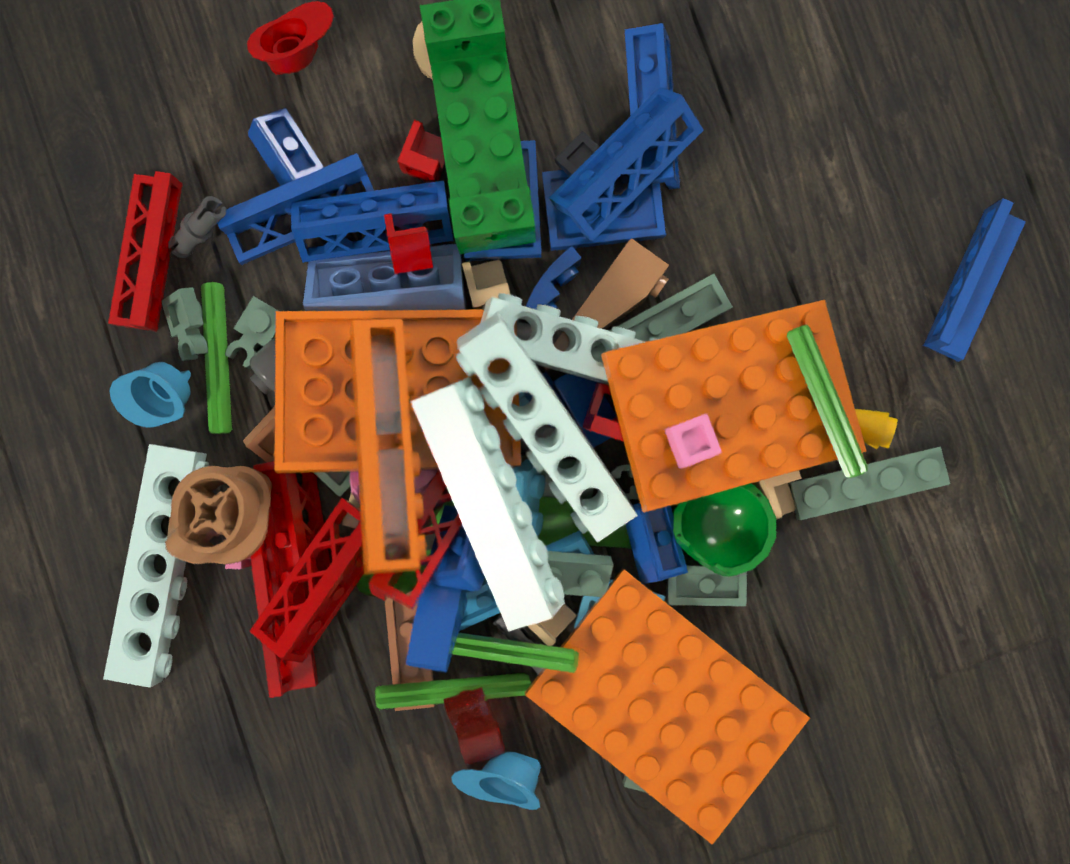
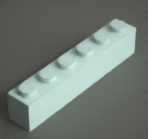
[411,377,565,631]

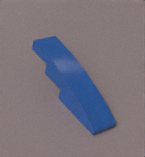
[406,505,468,672]

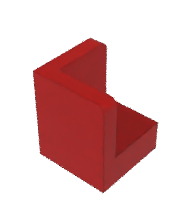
[397,120,445,183]
[384,213,433,274]

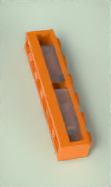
[350,319,426,574]

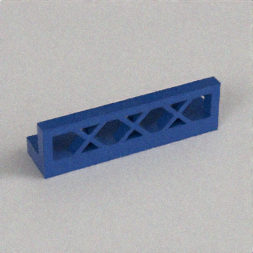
[625,23,680,190]
[549,87,703,242]
[217,153,374,265]
[291,181,453,262]
[923,198,1025,361]

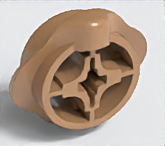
[165,466,272,564]

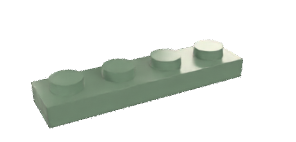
[591,274,733,363]
[788,447,950,520]

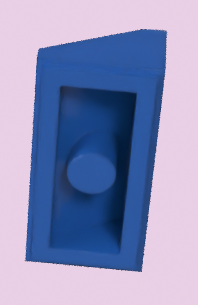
[248,108,324,186]
[553,374,619,448]
[626,503,688,584]
[431,512,485,591]

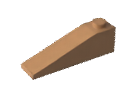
[540,238,669,372]

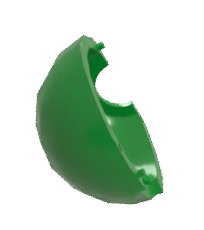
[673,483,776,577]

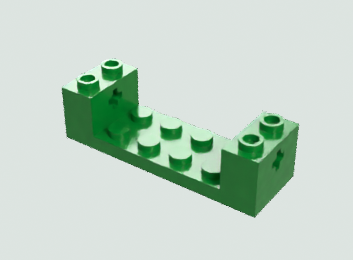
[420,0,536,254]

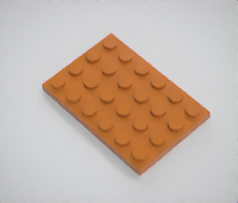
[601,300,867,512]
[275,309,521,473]
[525,568,810,845]

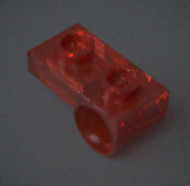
[443,687,505,766]

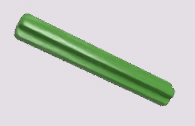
[201,282,232,434]
[787,325,868,478]
[452,633,579,673]
[375,673,531,709]

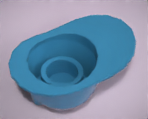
[109,362,191,428]
[451,752,541,810]

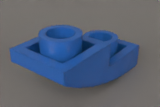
[526,246,582,309]

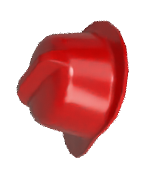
[247,1,334,75]

